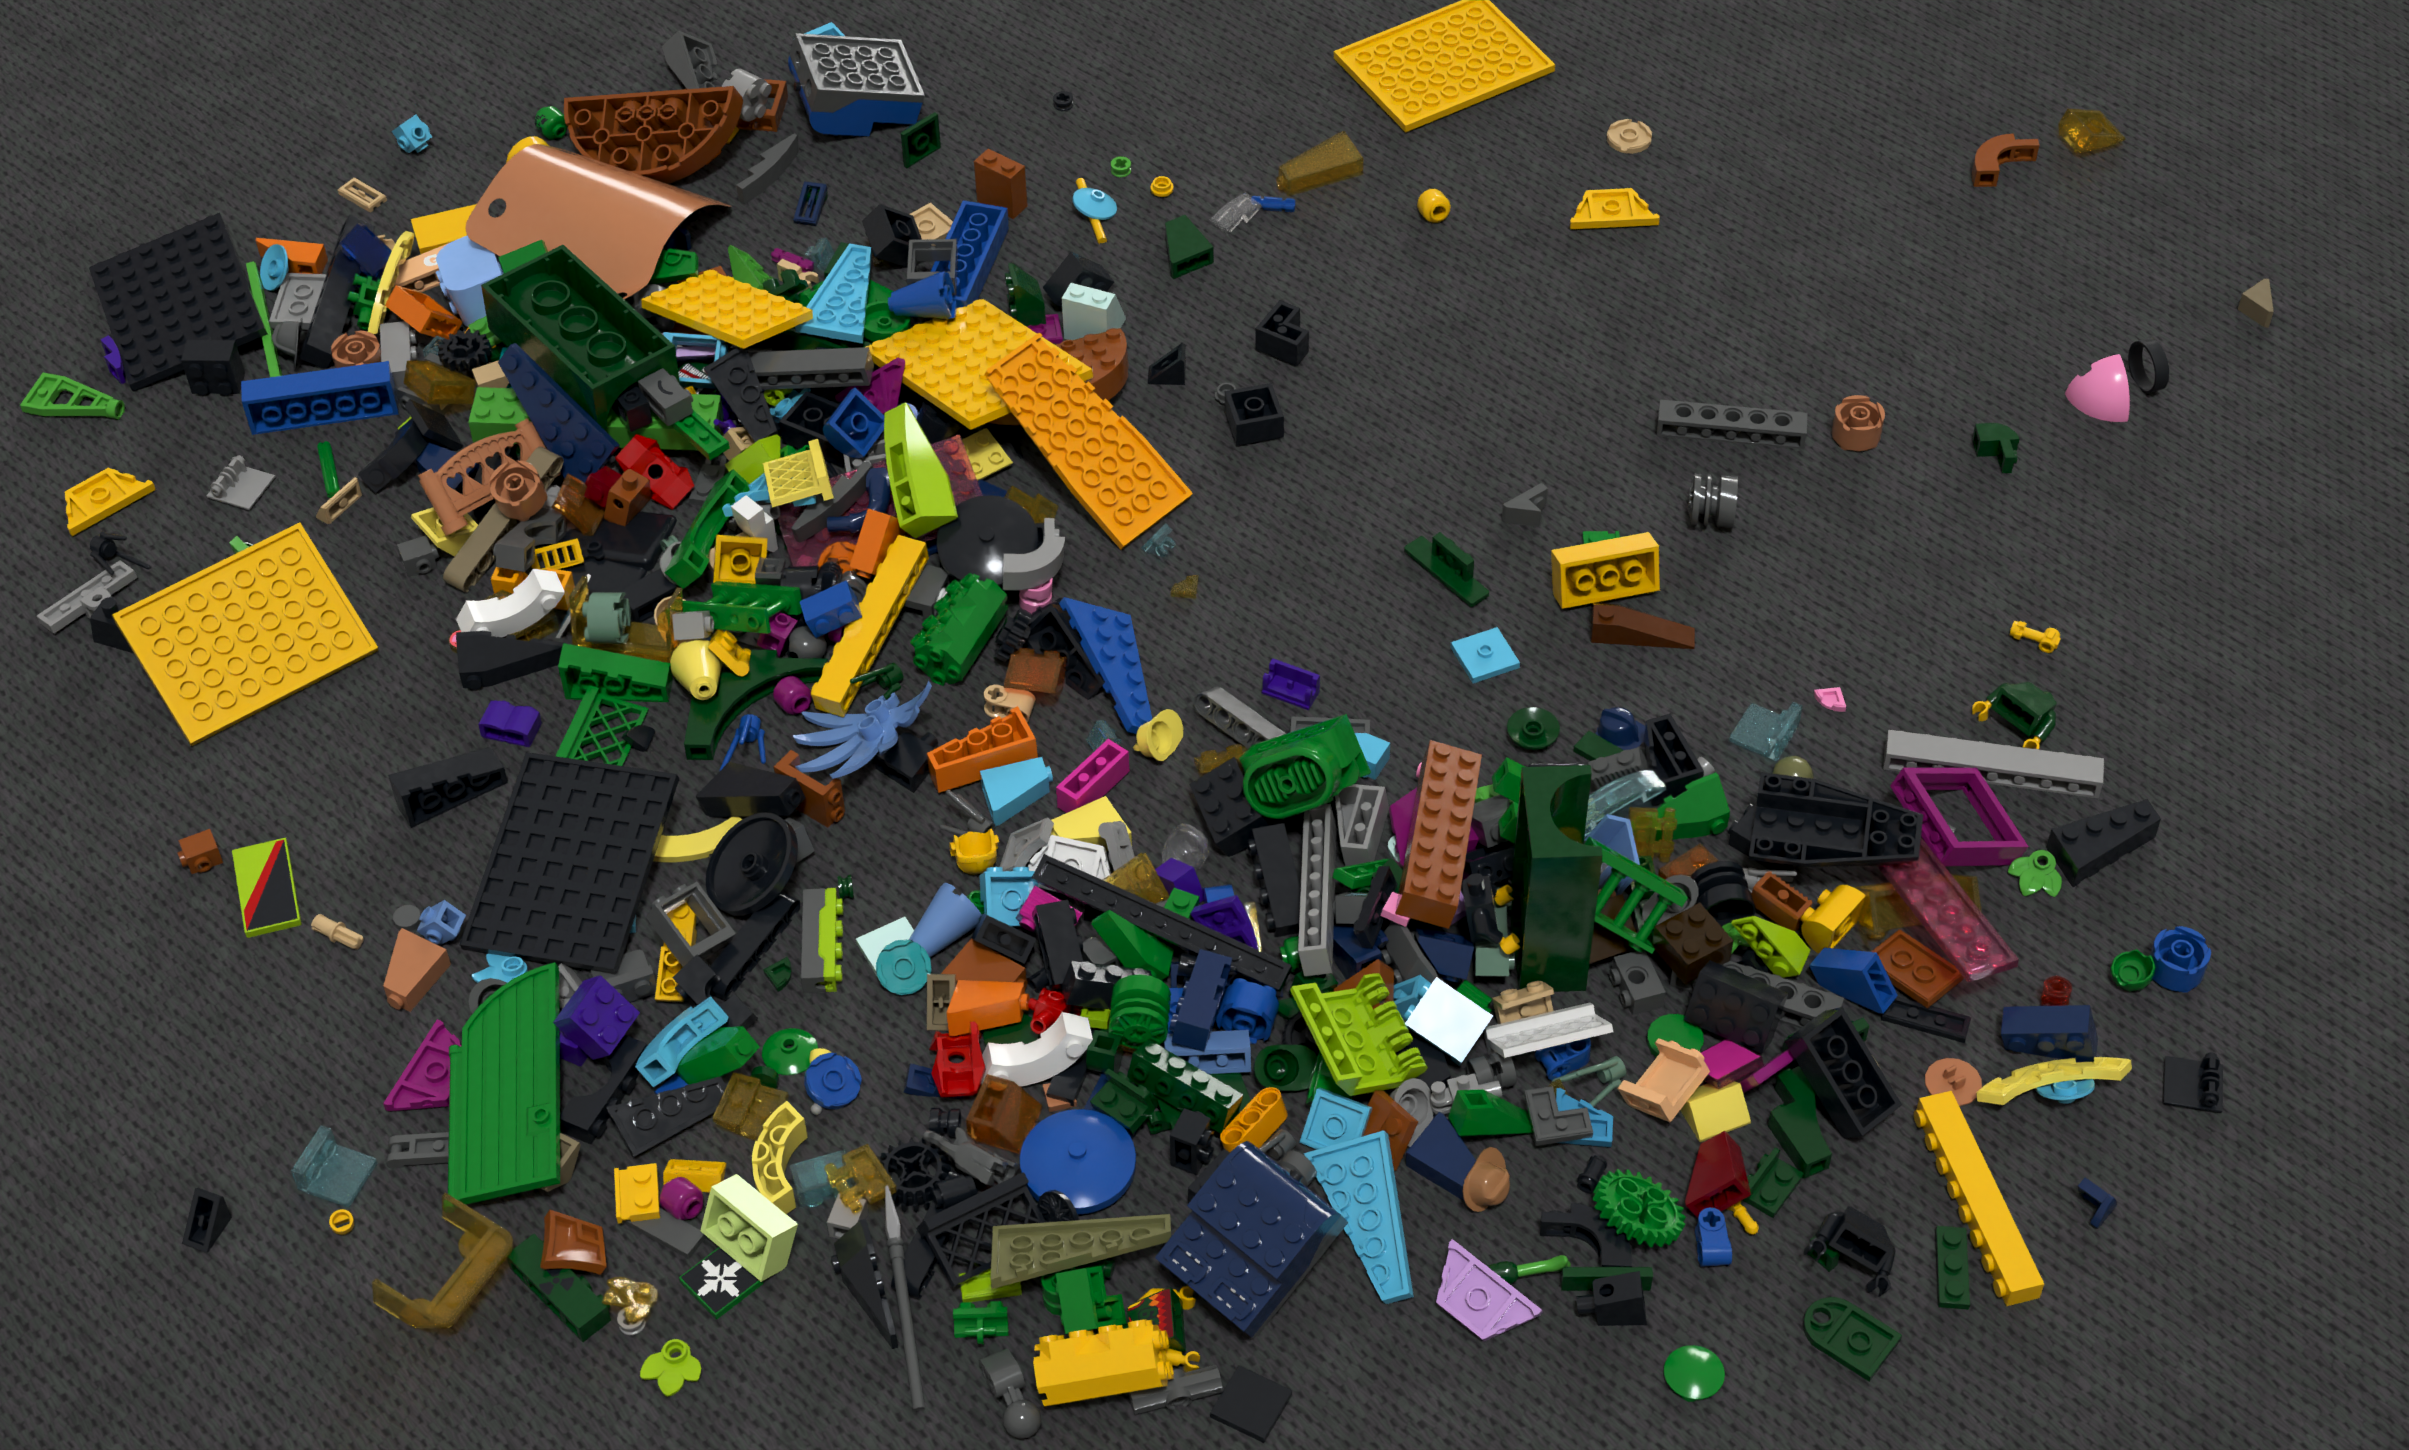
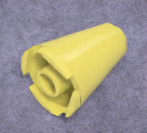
[670,639,723,700]

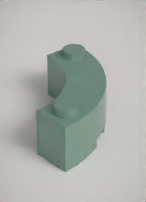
[1473,887,1515,976]

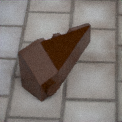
[1591,603,1695,649]

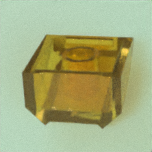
[2059,109,2126,153]

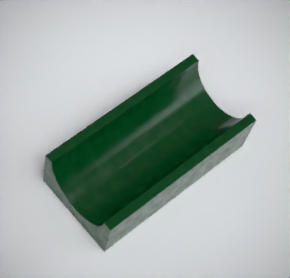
[481,245,680,430]
[1510,765,1603,992]

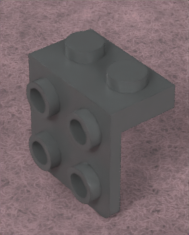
[590,950,656,1002]

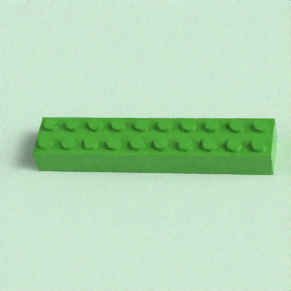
[468,387,724,450]

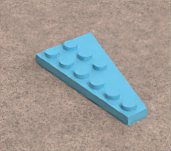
[795,244,872,343]
[1304,1130,1414,1304]

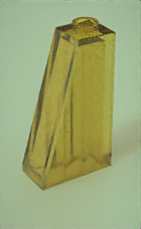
[1276,131,1363,196]

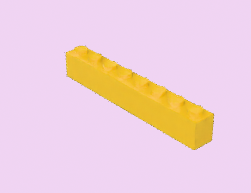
[811,535,929,717]
[1914,1091,2044,1306]

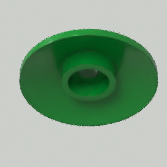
[762,1028,818,1075]

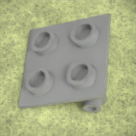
[207,455,275,510]

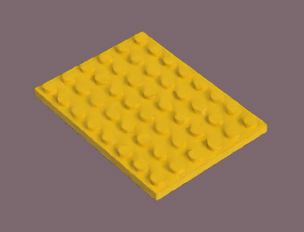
[1334,0,1555,133]
[866,299,1093,430]
[112,522,378,746]

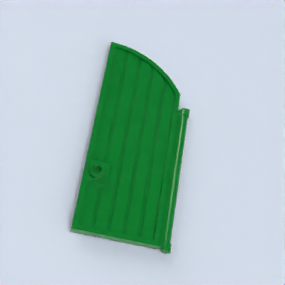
[446,962,560,1210]

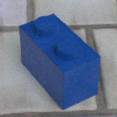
[800,580,862,638]

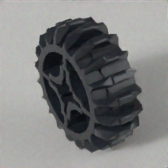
[874,1137,953,1213]

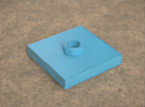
[1451,627,1520,683]
[1299,1087,1372,1149]

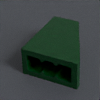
[1165,215,1214,279]

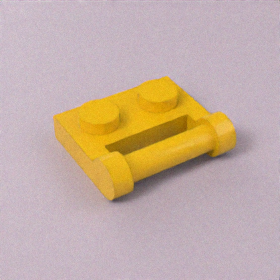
[708,629,751,676]

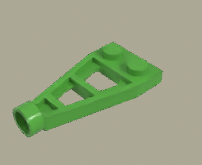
[20,373,125,420]

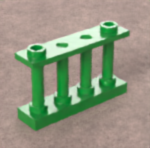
[680,581,802,634]
[1585,836,1688,954]

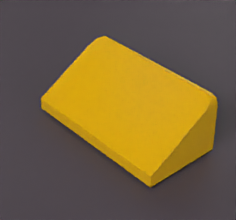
[663,1159,726,1192]

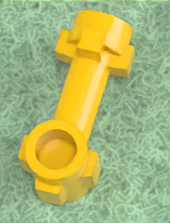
[2009,621,2061,653]

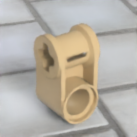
[984,685,1036,722]

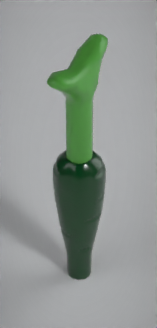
[1487,1255,1571,1285]

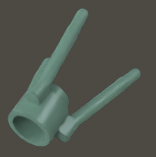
[1552,1056,1626,1107]

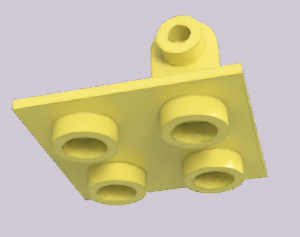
[945,428,1013,484]

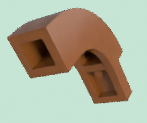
[1972,133,2039,187]

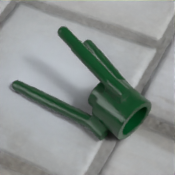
[850,663,904,700]

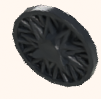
[1037,1190,1079,1222]

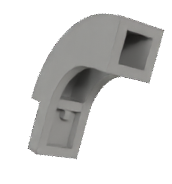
[1003,518,1065,590]

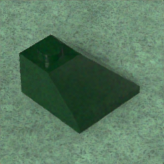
[901,112,941,169]

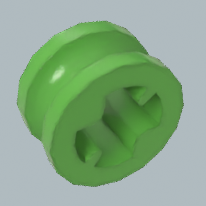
[1111,157,1131,177]

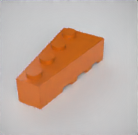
[927,706,1038,793]

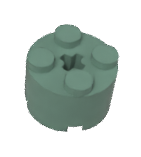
[582,592,631,644]

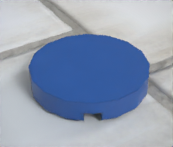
[804,1053,861,1110]

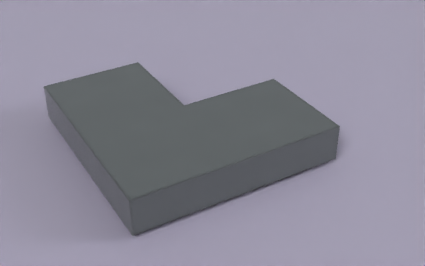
[1524,1086,1593,1146]

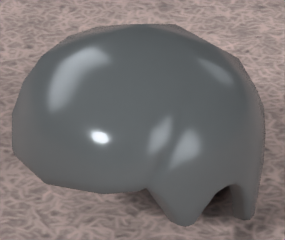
[789,625,827,658]

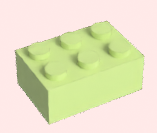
[700,1174,798,1282]

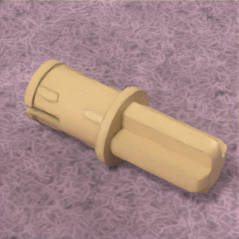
[311,914,364,949]

